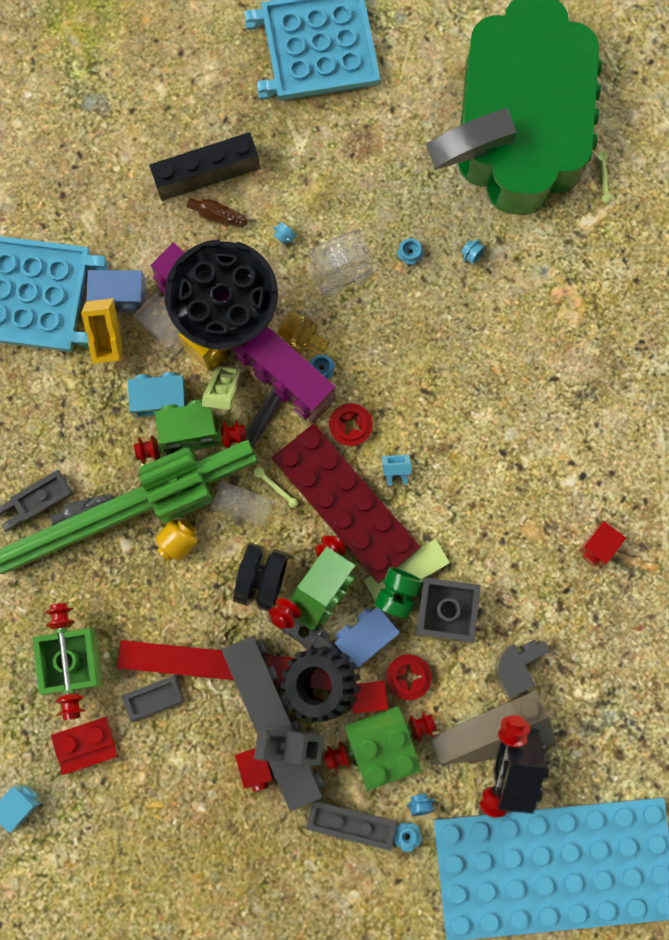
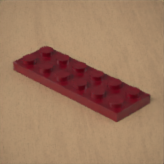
[271,423,420,584]

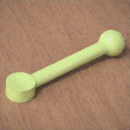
[596,151,612,204]
[254,467,299,508]

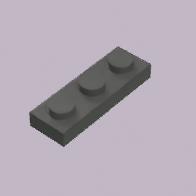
[306,800,397,851]

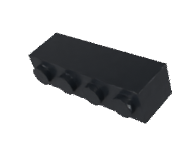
[149,132,260,201]

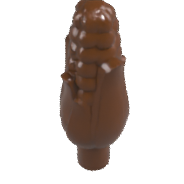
[187,198,248,227]

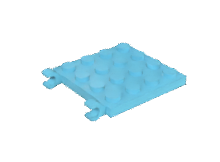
[244,0,380,101]
[0,236,109,352]

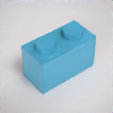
[128,372,187,418]

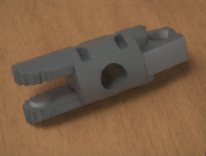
[268,617,337,649]

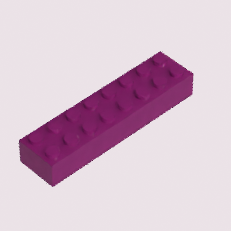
[150,242,336,423]

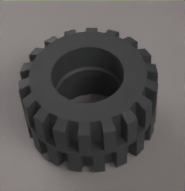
[281,647,361,723]

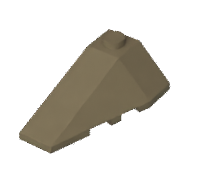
[429,690,556,765]

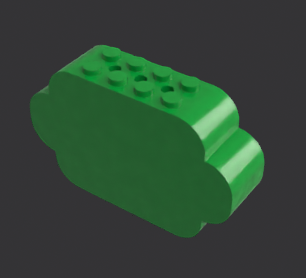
[457,0,603,215]

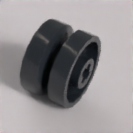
[233,543,288,612]

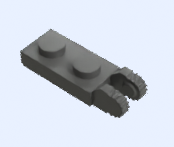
[0,470,74,532]

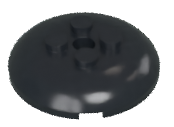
[164,239,278,350]

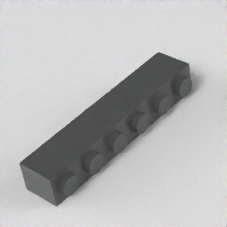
[221,635,326,812]

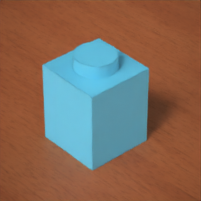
[0,784,40,833]

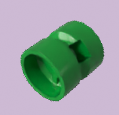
[374,567,423,618]

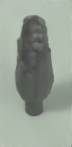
[50,494,115,525]

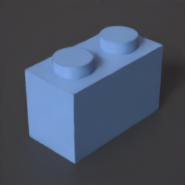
[87,270,146,313]
[334,606,400,670]

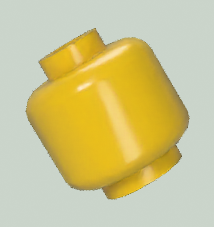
[156,519,197,561]

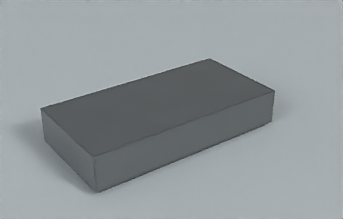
[122,675,185,723]

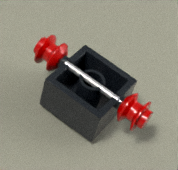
[479,715,550,818]

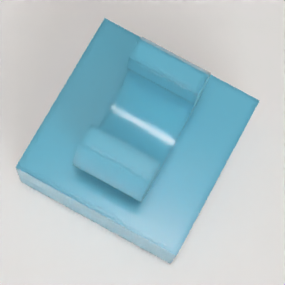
[382,454,411,486]

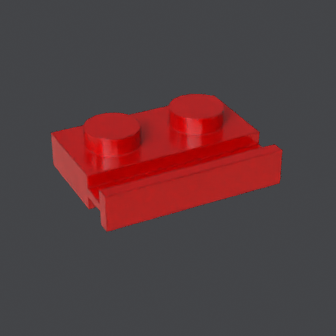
[51,717,119,775]

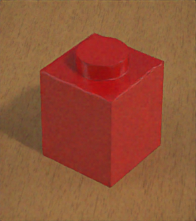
[579,521,626,567]
[350,681,388,714]
[235,748,274,792]

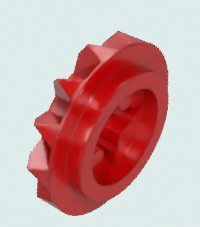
[329,403,373,447]
[386,654,432,700]

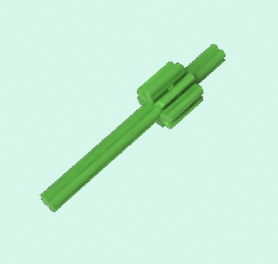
[0,440,258,575]

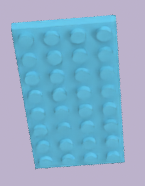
[433,797,669,940]

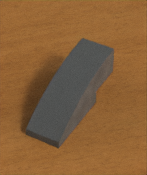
[426,108,517,170]

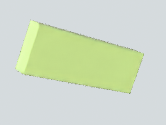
[202,366,243,410]
[363,539,450,601]

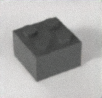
[415,577,481,644]

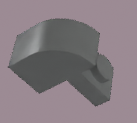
[495,639,550,699]
[254,727,324,765]

